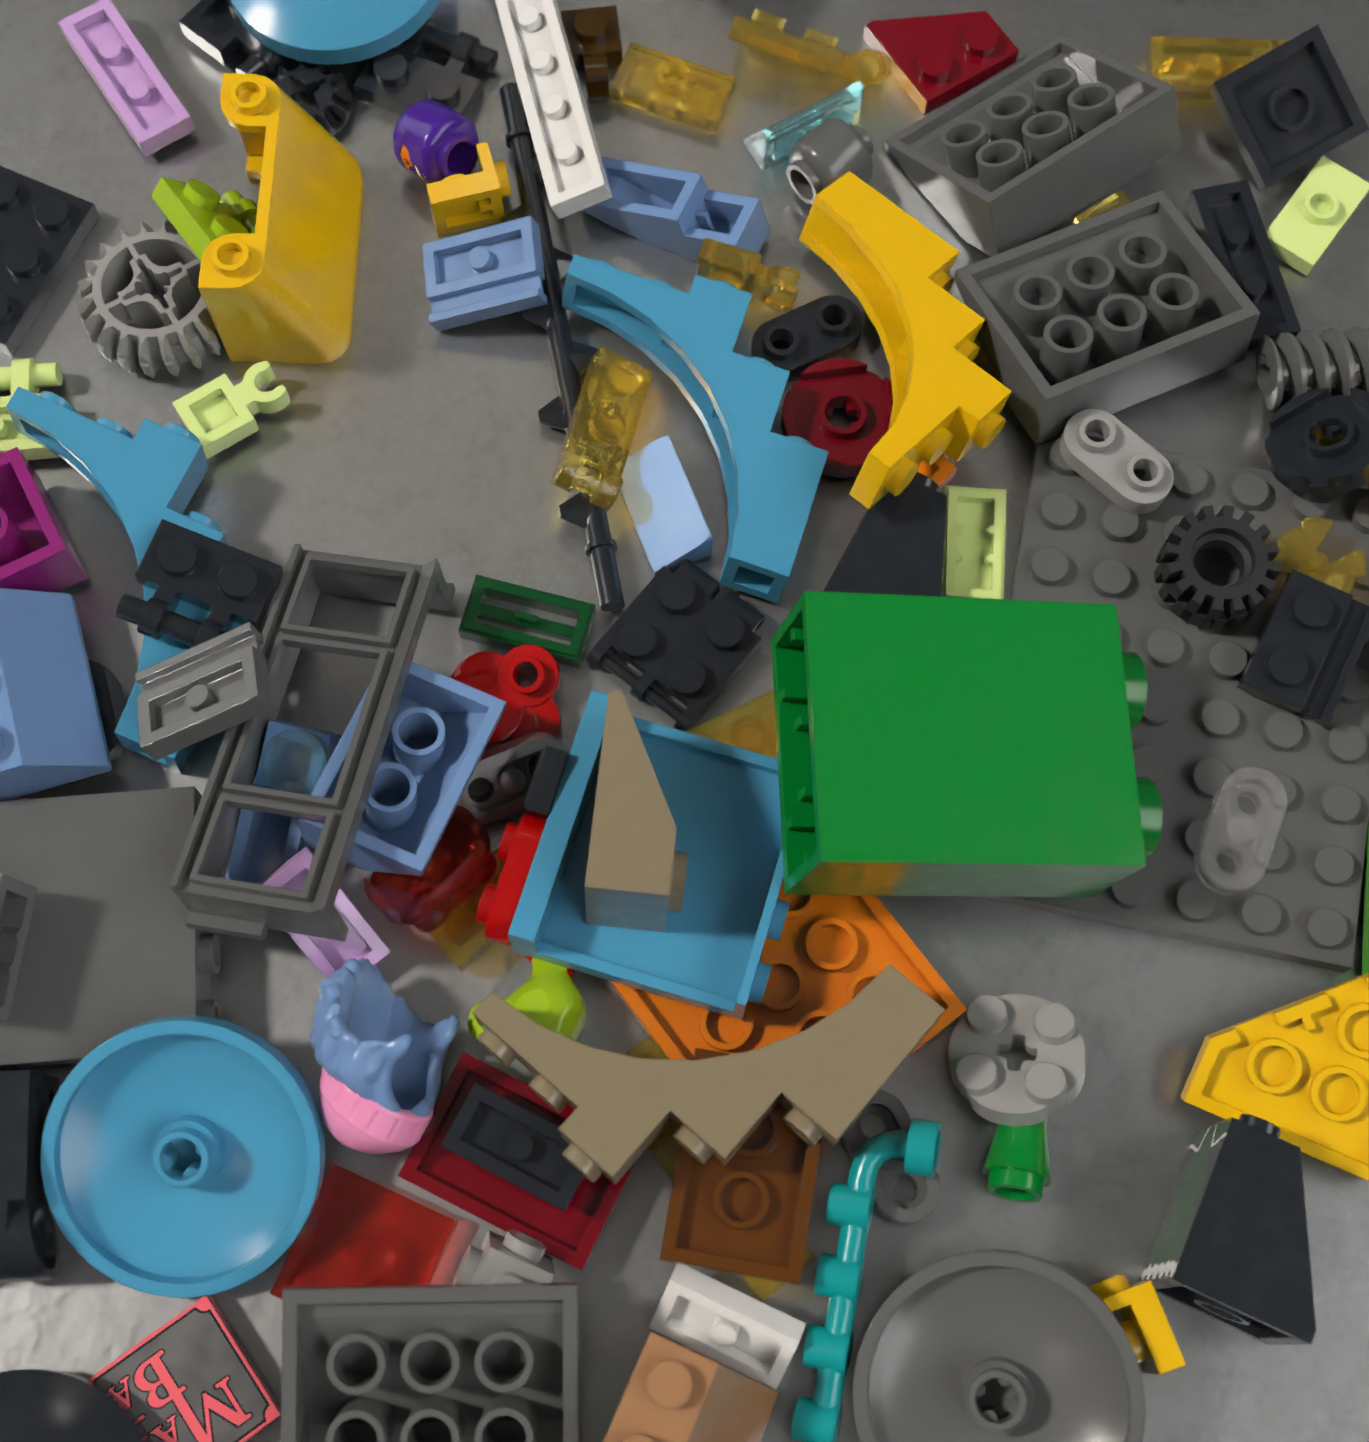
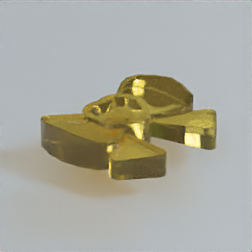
[1273,517,1366,594]

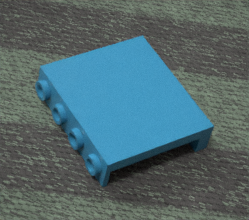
[508,690,790,1020]

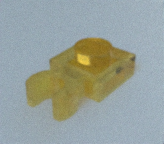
[697,237,801,312]

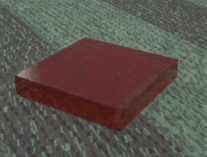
[270,1163,458,1299]

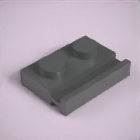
[135,622,272,761]

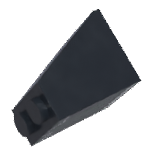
[1139,1114,1316,1345]

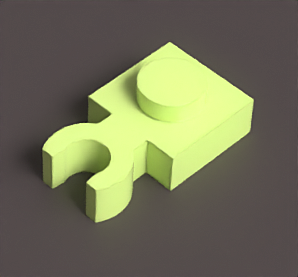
[172,361,291,459]

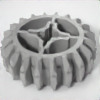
[76,220,221,379]

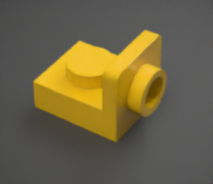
[426,142,512,237]
[1089,1273,1186,1375]

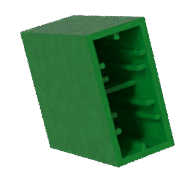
[771,591,1163,898]

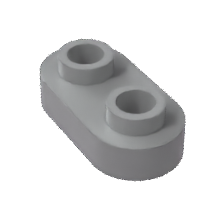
[1059,409,1174,514]

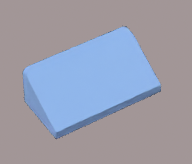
[611,435,713,575]

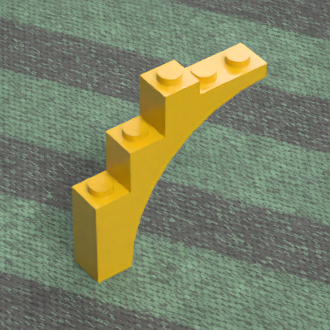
[799,171,1012,509]

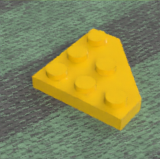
[1180,973,1369,1181]

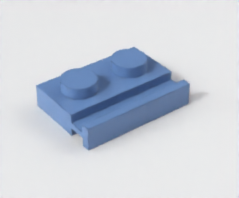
[422,216,548,331]

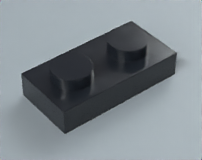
[441,1083,585,1214]

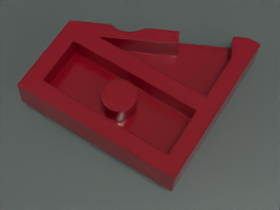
[863,11,1019,116]

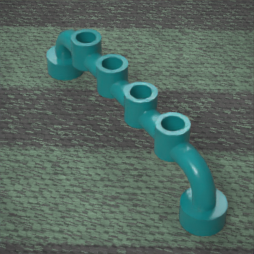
[791,1117,942,1442]

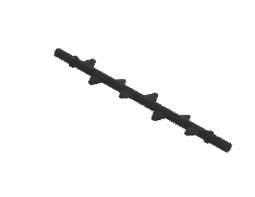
[499,82,625,612]

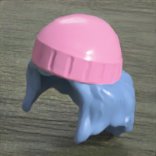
[310,958,460,1155]

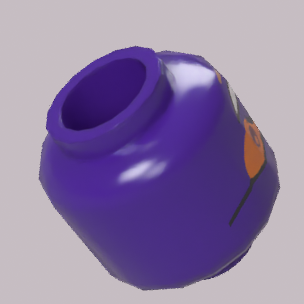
[393,99,479,184]

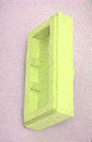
[1266,155,1369,276]
[941,485,1007,599]

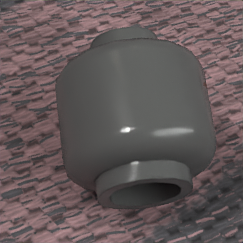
[787,118,874,205]

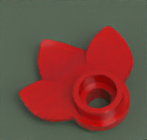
[450,644,562,763]

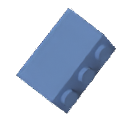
[0,588,113,801]
[298,662,506,876]

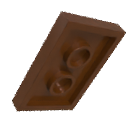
[659,1048,822,1285]

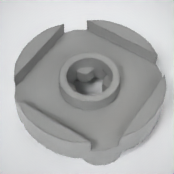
[948,993,1086,1127]

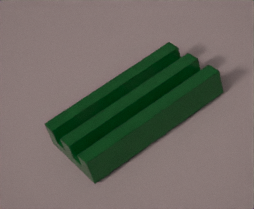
[458,575,596,668]

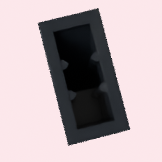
[823,472,947,597]

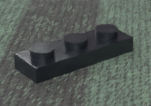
[1186,179,1301,351]

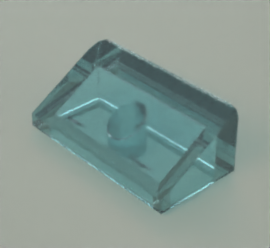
[744,81,864,171]

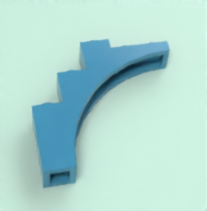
[561,254,829,603]
[6,386,243,774]

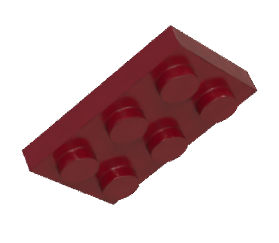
[398,1052,638,1272]

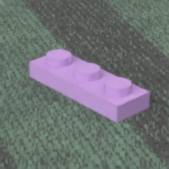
[58,0,195,157]

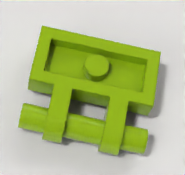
[151,176,257,261]

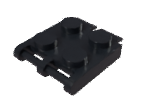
[586,559,765,733]

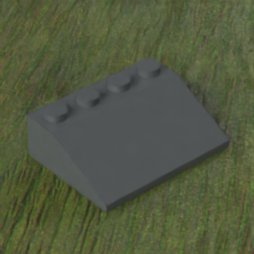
[884,34,1181,257]
[954,190,1260,445]
[281,1282,582,1442]

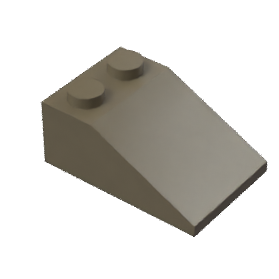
[584,690,688,933]

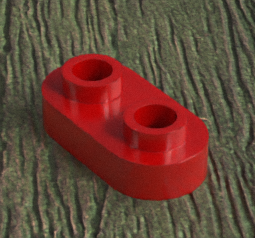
[476,813,547,947]

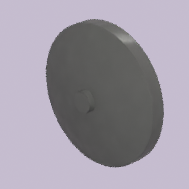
[852,1249,1146,1442]

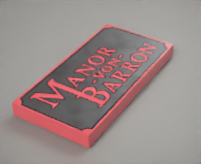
[88,1295,281,1442]

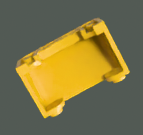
[198,73,364,364]

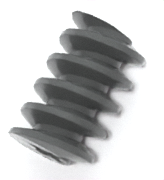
[1256,327,1369,410]

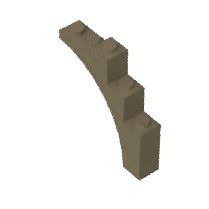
[473,964,945,1185]

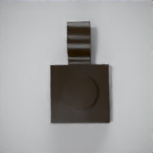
[561,5,623,102]

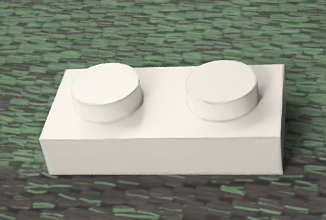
[649,1264,806,1390]

